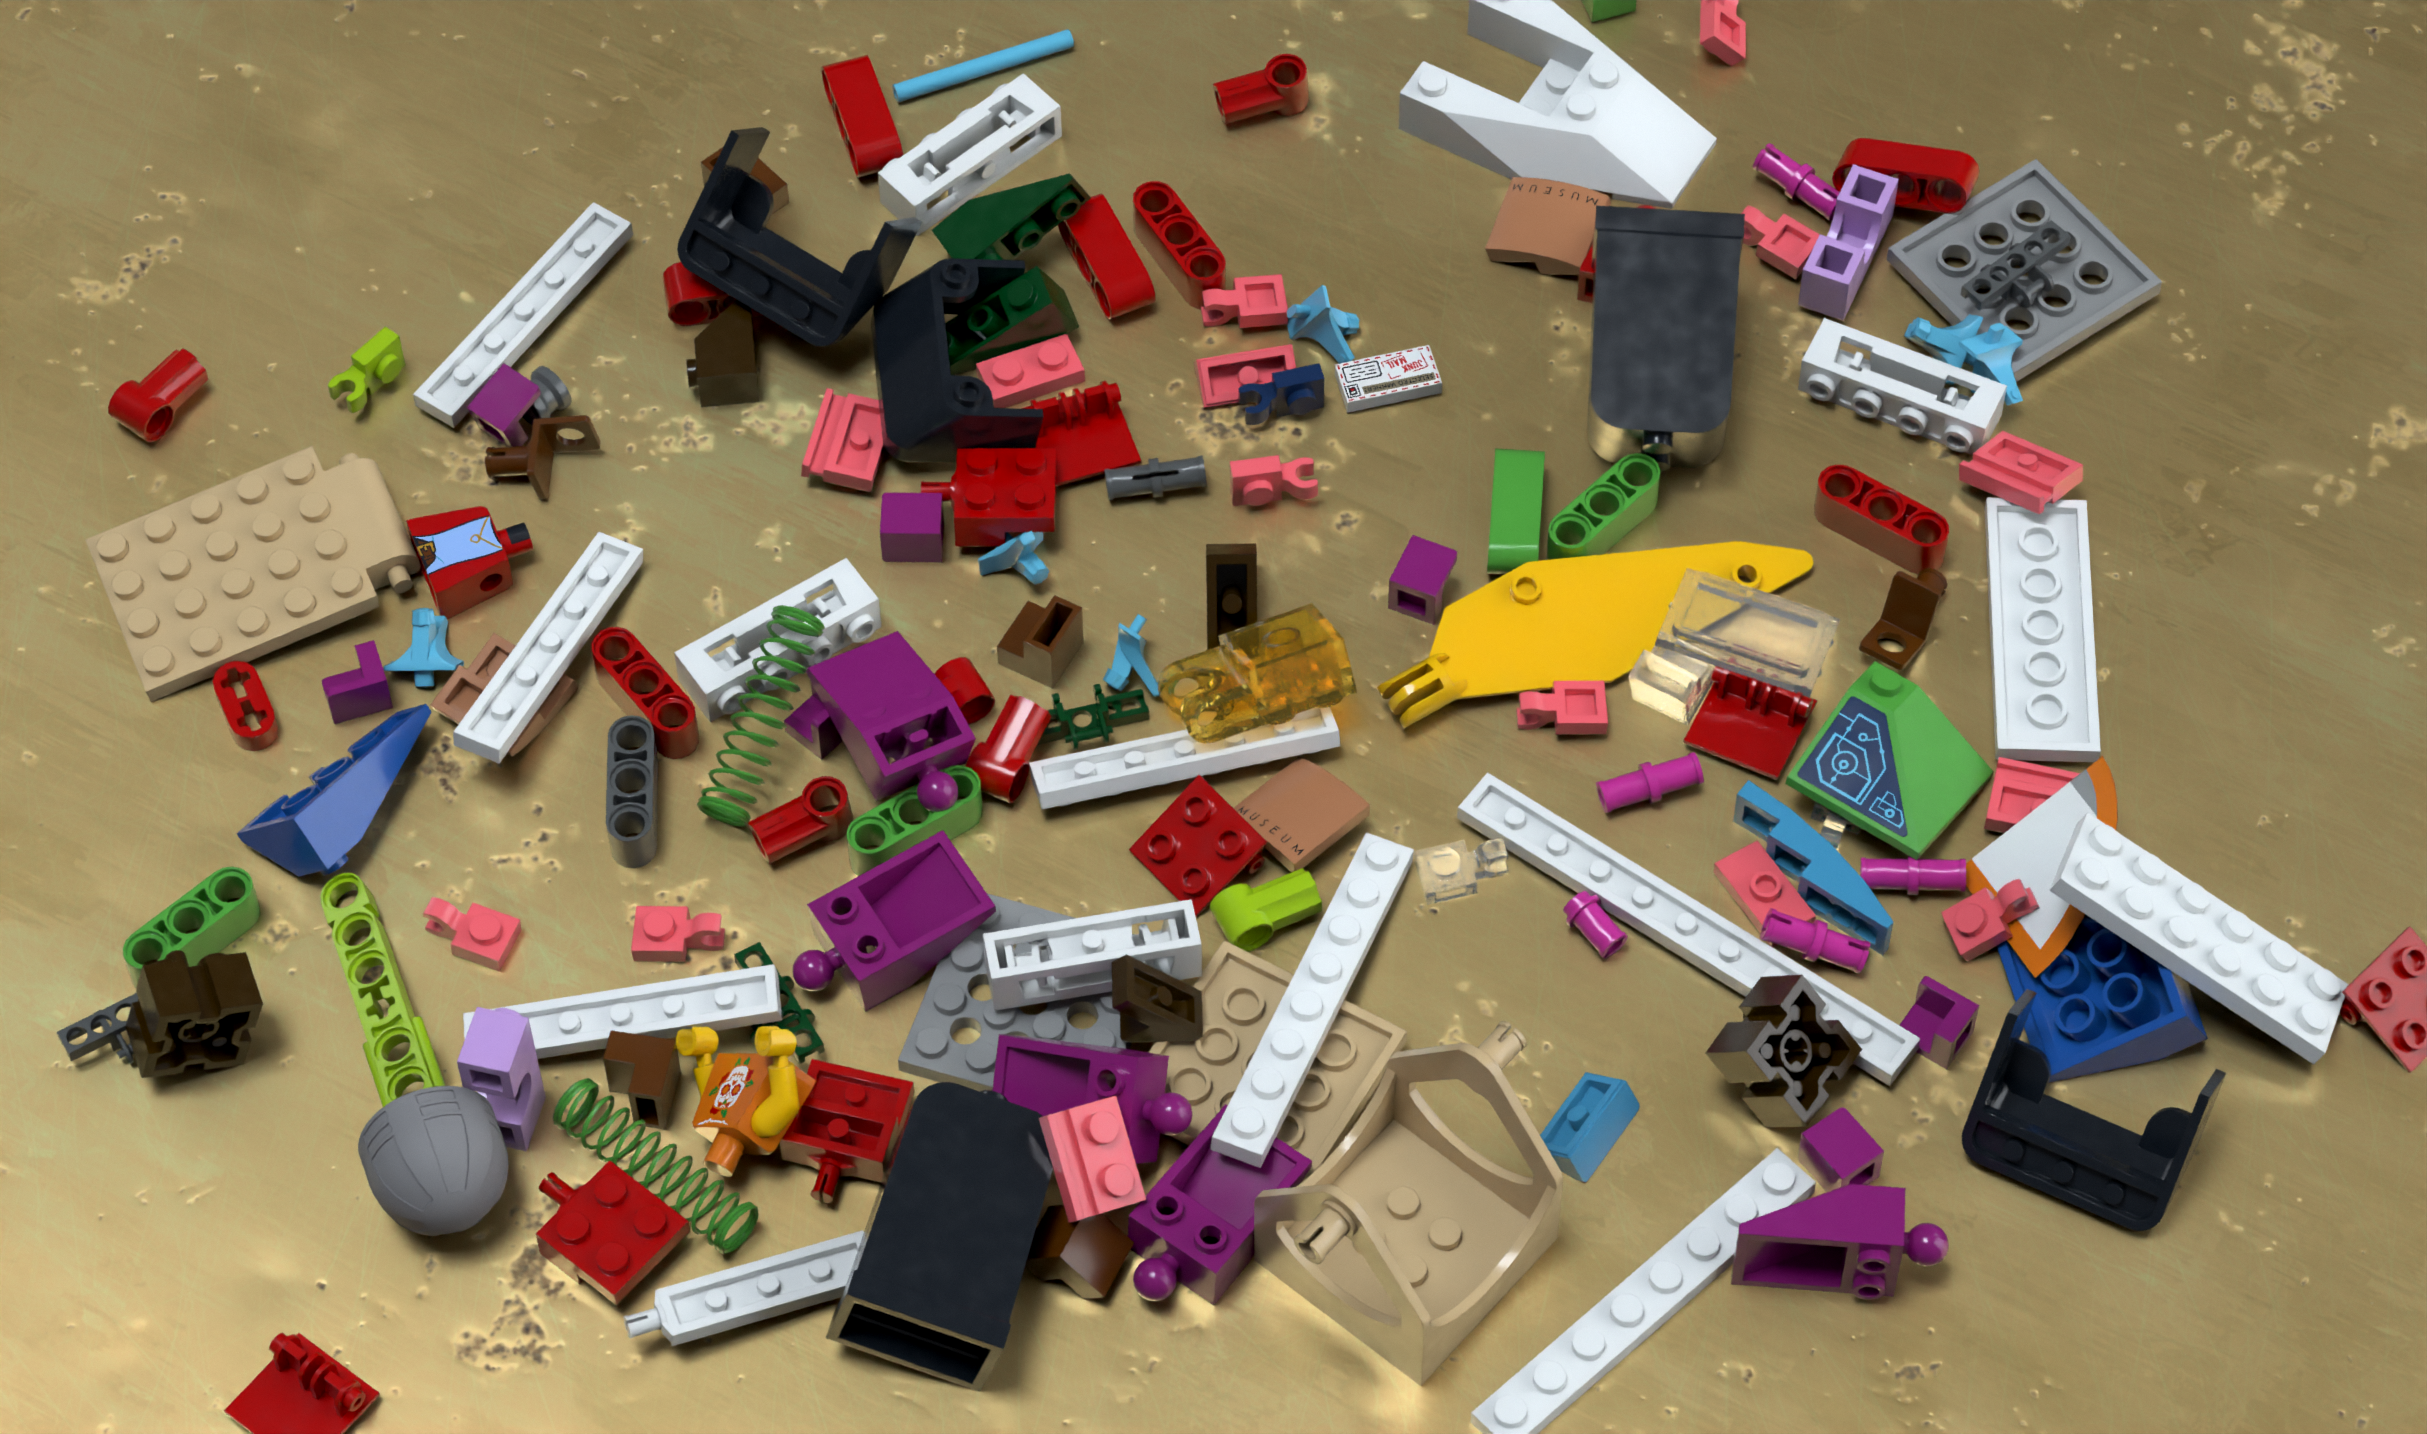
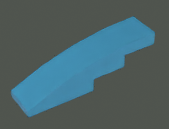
[1733,780,1893,956]

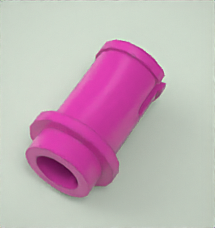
[1563,891,1628,958]

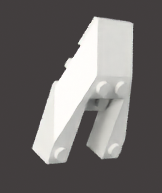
[1399,0,1717,209]

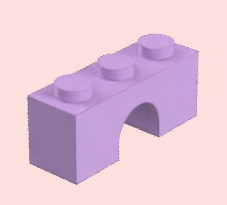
[1798,164,1899,321]
[457,1007,546,1151]

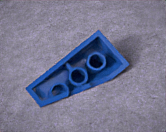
[237,704,431,877]

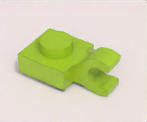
[328,326,406,413]

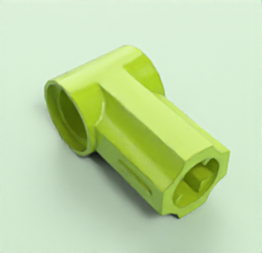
[1210,868,1322,952]

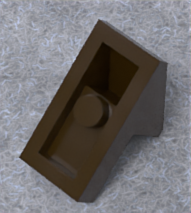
[1112,954,1203,1042]

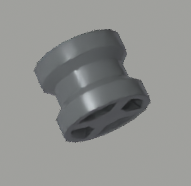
[522,366,572,426]

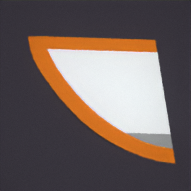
[1966,756,2118,978]

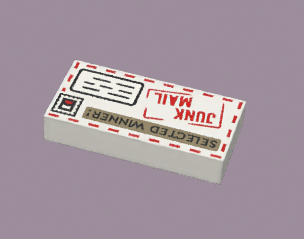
[1335,345,1442,413]

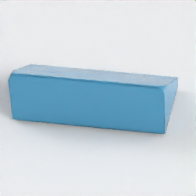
[1540,1072,1640,1182]

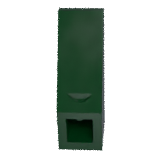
[932,173,1091,260]
[945,266,1079,375]

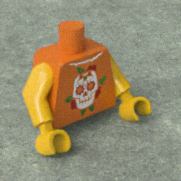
[676,1026,816,1177]

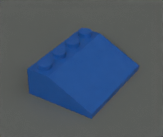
[1997,915,2208,1083]

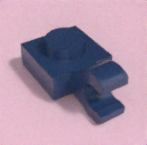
[1238,363,1325,425]

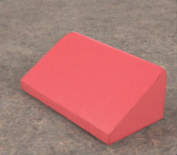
[1194,344,1296,408]

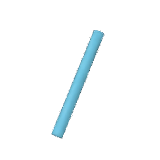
[892,29,1074,103]

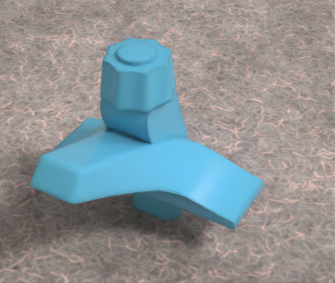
[1287,285,1359,364]
[1904,314,1983,385]
[1959,323,2023,405]
[978,530,1049,585]
[383,608,464,687]
[1103,614,1164,697]

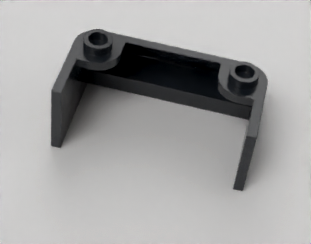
[677,127,922,346]
[871,258,1044,463]
[1962,989,2226,1231]

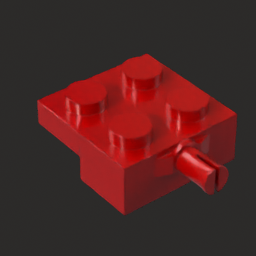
[921,448,1057,546]
[780,1059,915,1203]
[535,1161,690,1305]

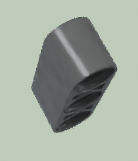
[606,715,659,869]

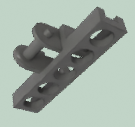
[1961,220,2071,311]
[57,992,138,1064]

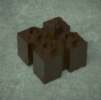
[125,950,263,1078]
[1705,975,1862,1127]

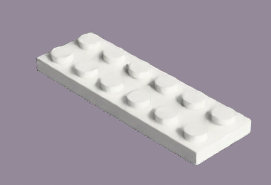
[1985,497,2101,762]
[2049,812,2349,1064]

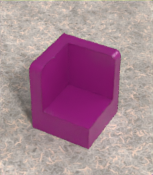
[467,363,541,447]
[880,492,944,563]
[1388,535,1457,625]
[322,640,393,724]
[784,680,843,760]
[1899,976,1979,1070]
[1798,1107,1884,1192]

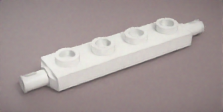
[623,1230,864,1346]

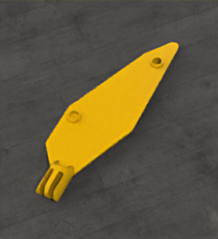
[1377,541,1813,729]

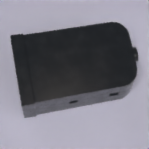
[1587,205,1745,472]
[826,1082,1053,1392]

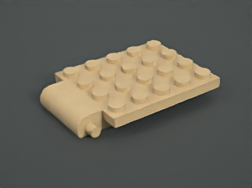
[85,446,421,702]

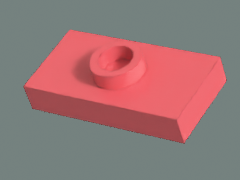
[1713,840,1816,948]

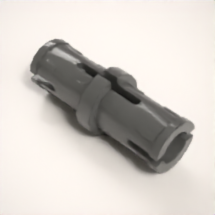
[1104,455,1207,500]

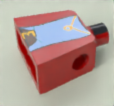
[406,506,533,619]

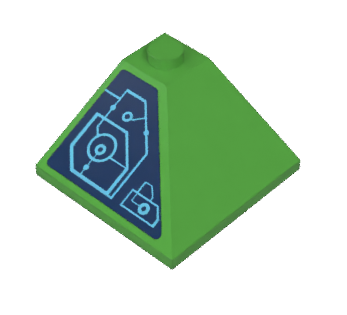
[1785,661,1994,860]

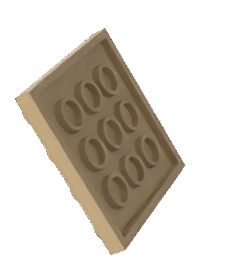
[1149,940,1407,1183]

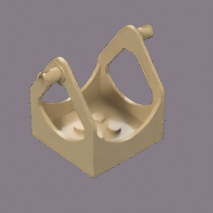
[1254,1021,1563,1386]

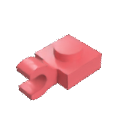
[1699,0,1746,67]
[1741,205,1820,279]
[1201,274,1288,328]
[1230,455,1318,506]
[1516,680,1608,735]
[1941,879,2039,962]
[423,897,522,972]
[631,906,725,962]

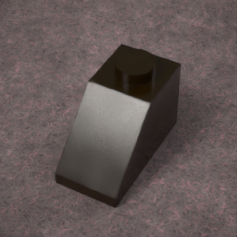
[686,299,760,407]
[1206,543,1258,654]

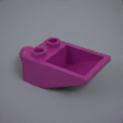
[806,631,976,812]
[792,830,996,1012]
[992,1034,1193,1164]
[1128,1104,1312,1305]
[1731,1184,1949,1300]

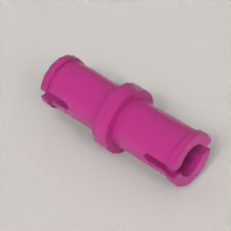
[1753,143,1840,221]
[1596,752,1704,813]
[1860,855,1966,895]
[1760,908,1870,974]

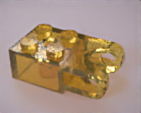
[1158,603,1357,744]

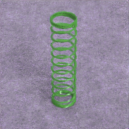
[697,605,825,826]
[553,1078,759,1254]

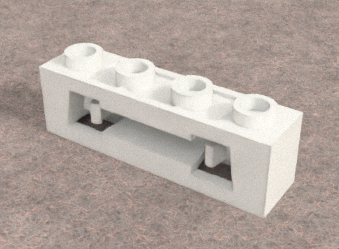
[878,73,1062,236]
[1798,318,2007,455]
[674,558,881,722]
[983,899,1202,1011]

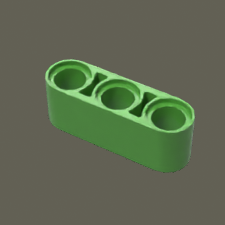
[1487,448,1545,575]
[1546,453,1660,560]
[847,765,982,876]
[123,867,260,988]

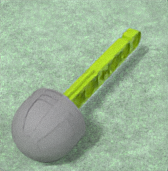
[320,873,509,1236]

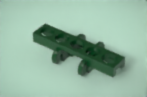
[1037,684,1149,750]
[734,942,825,1064]

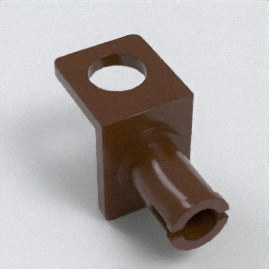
[485,415,601,500]
[1859,568,1948,670]

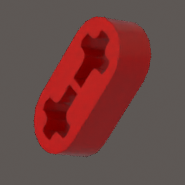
[213,661,279,751]

